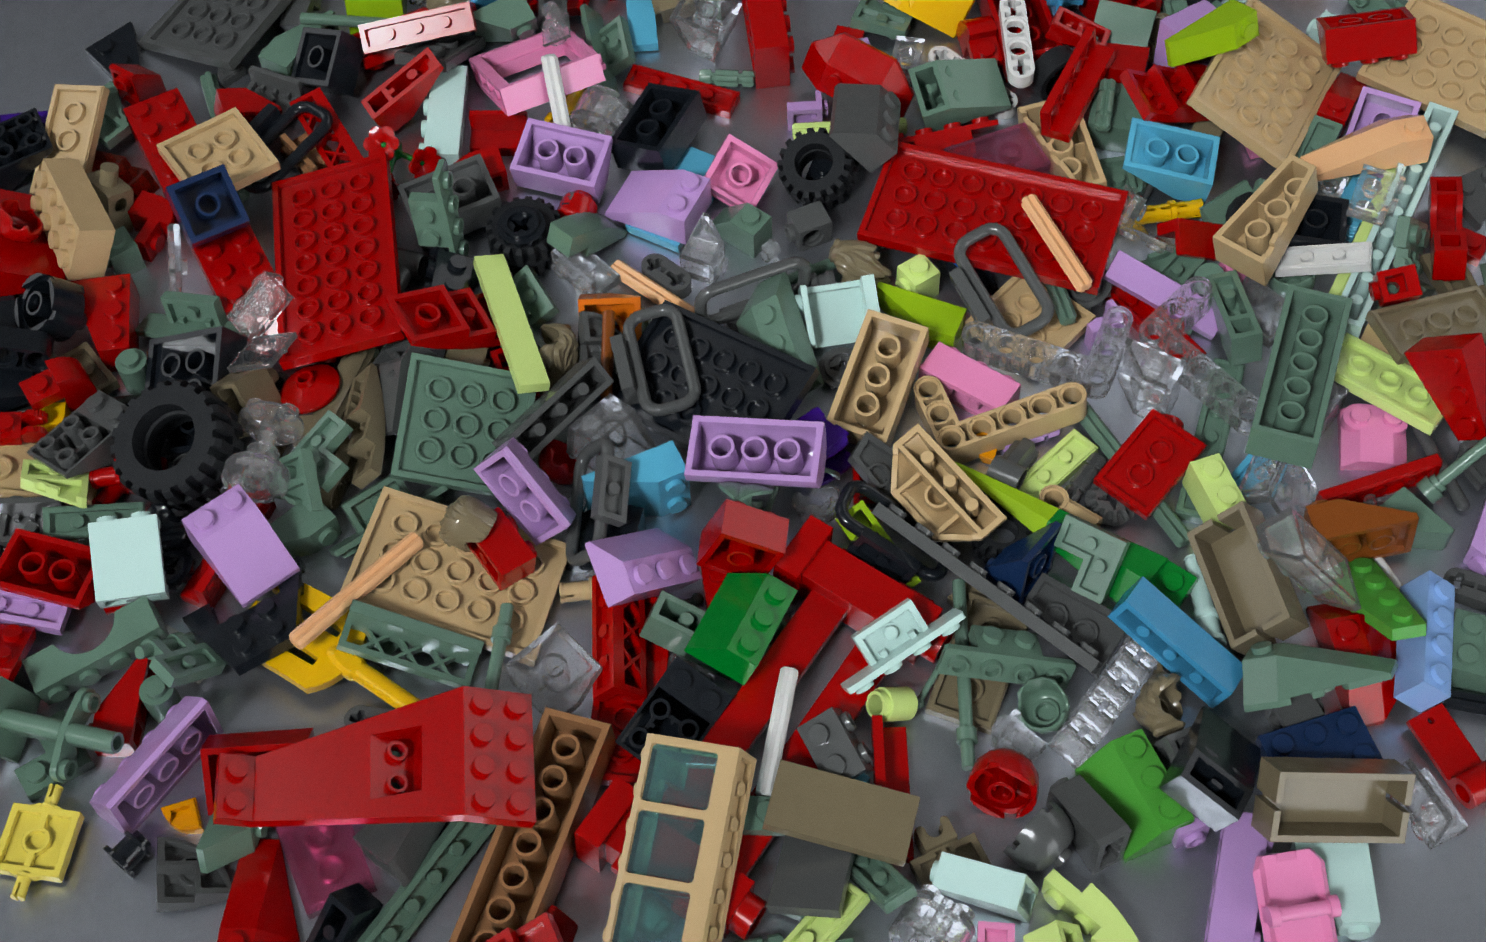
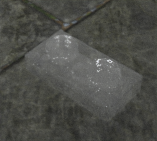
[892,35,925,88]

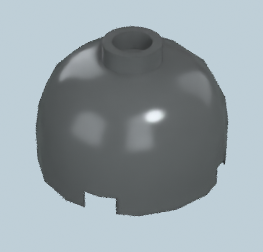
[1003,799,1074,872]

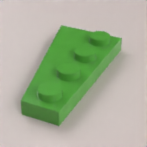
[1307,558,1426,641]

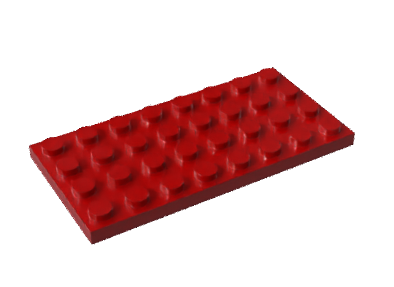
[857,141,1129,296]
[272,152,405,371]

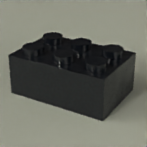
[612,83,707,171]

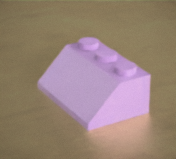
[509,118,613,204]
[473,437,576,546]
[585,528,702,608]

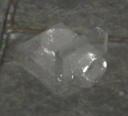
[991,709,1047,762]

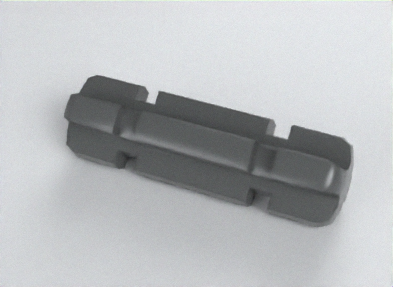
[1065,452,1106,503]

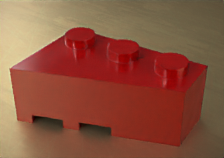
[71,274,140,372]
[1404,333,1486,441]

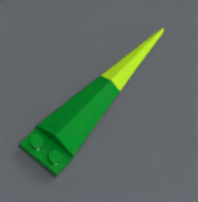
[955,462,1198,608]

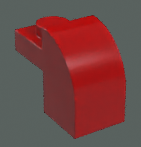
[956,15,1004,67]
[128,190,181,262]
[18,356,97,412]

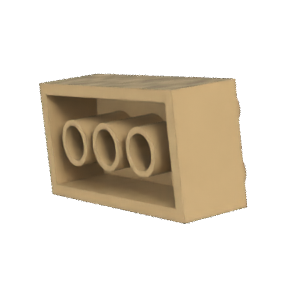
[30,158,116,280]
[827,309,929,447]

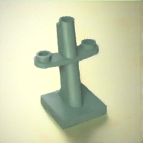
[0,676,124,783]

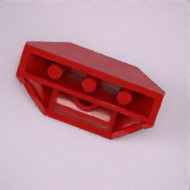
[801,32,915,117]
[1306,601,1397,727]

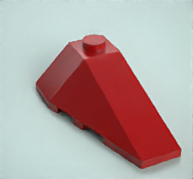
[217,839,301,942]

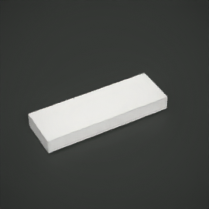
[1274,241,1373,277]

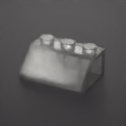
[1256,506,1362,612]

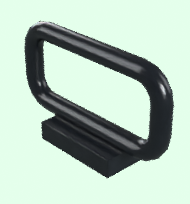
[243,101,333,194]
[835,480,953,584]

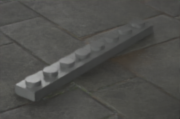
[871,502,1102,675]

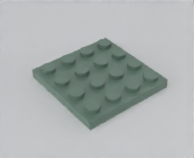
[390,352,536,497]

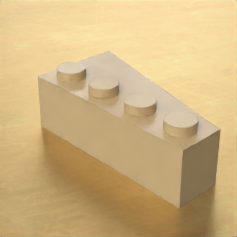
[1017,100,1107,186]
[1212,154,1318,287]

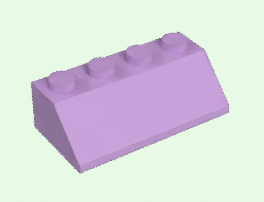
[89,696,224,834]

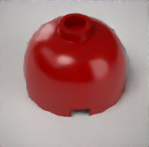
[966,748,1039,819]

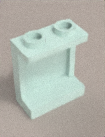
[794,274,880,351]
[88,511,170,609]

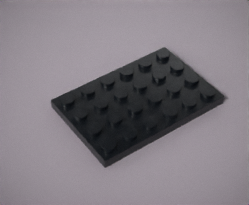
[598,300,820,449]

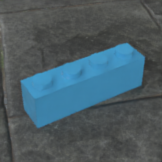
[1107,576,1243,709]

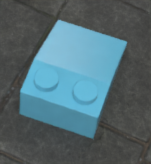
[1122,117,1220,204]
[581,440,692,517]

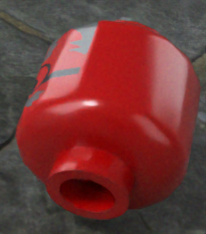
[557,190,598,218]

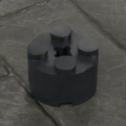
[14,273,87,342]

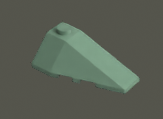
[1242,641,1398,712]

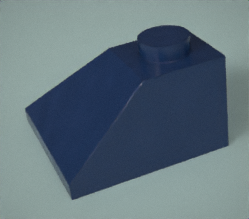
[984,521,1062,604]

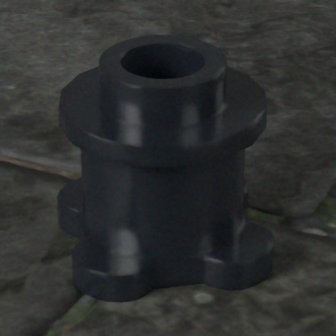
[103,830,152,878]

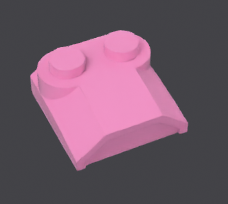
[704,133,778,207]
[1337,404,1408,472]

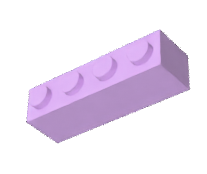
[1203,811,1274,942]

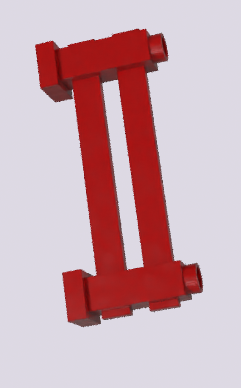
[574,515,955,940]

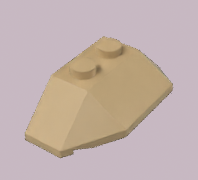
[891,423,1007,542]

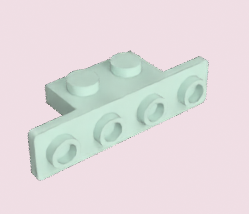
[840,598,966,695]

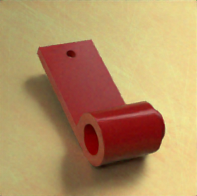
[1406,703,1486,810]

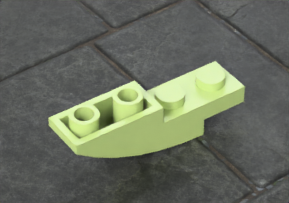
[1041,868,1139,942]

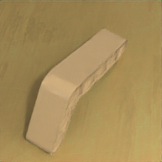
[913,375,1087,464]

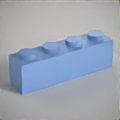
[1393,570,1455,713]

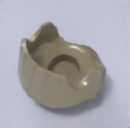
[439,495,497,552]

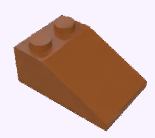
[1301,499,1419,568]

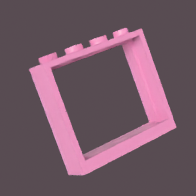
[468,24,606,117]

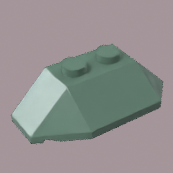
[736,272,824,393]

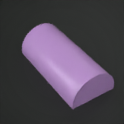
[684,415,827,488]

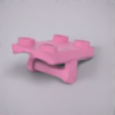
[1253,848,1342,942]

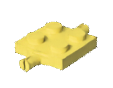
[0,783,85,902]

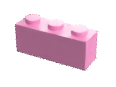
[918,342,1021,415]

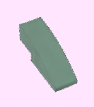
[546,212,627,258]

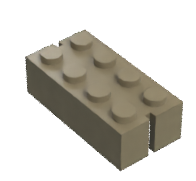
[1186,501,1309,655]
[1251,757,1416,844]

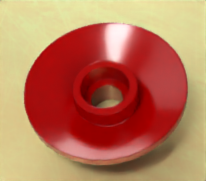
[280,364,341,414]

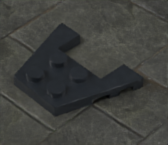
[182,556,306,676]

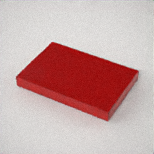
[1093,408,1207,521]

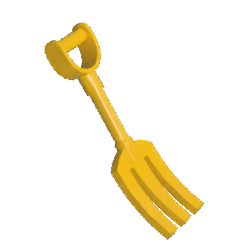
[250,583,420,709]

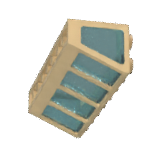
[603,733,757,942]

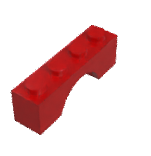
[1428,176,1468,281]

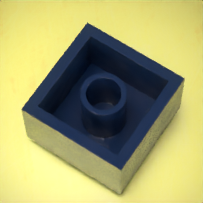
[165,164,250,249]

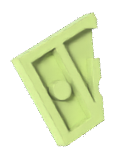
[20,459,90,508]

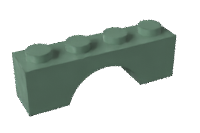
[22,596,169,705]

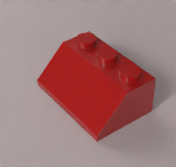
[1316,7,1417,68]
[0,528,96,610]
[200,728,314,816]

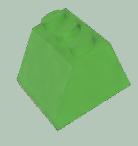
[1075,728,1195,863]

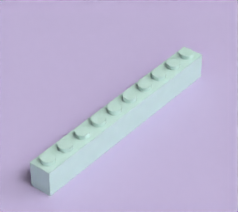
[1341,102,1459,338]

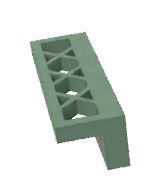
[336,599,484,688]

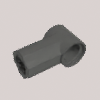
[986,438,1039,490]

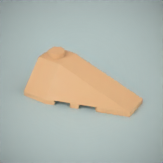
[1300,115,1434,181]

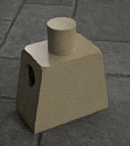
[87,162,134,234]
[210,364,281,438]

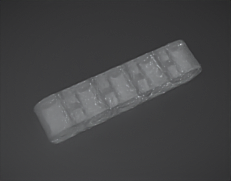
[1048,635,1158,769]

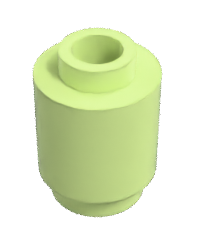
[866,686,918,722]

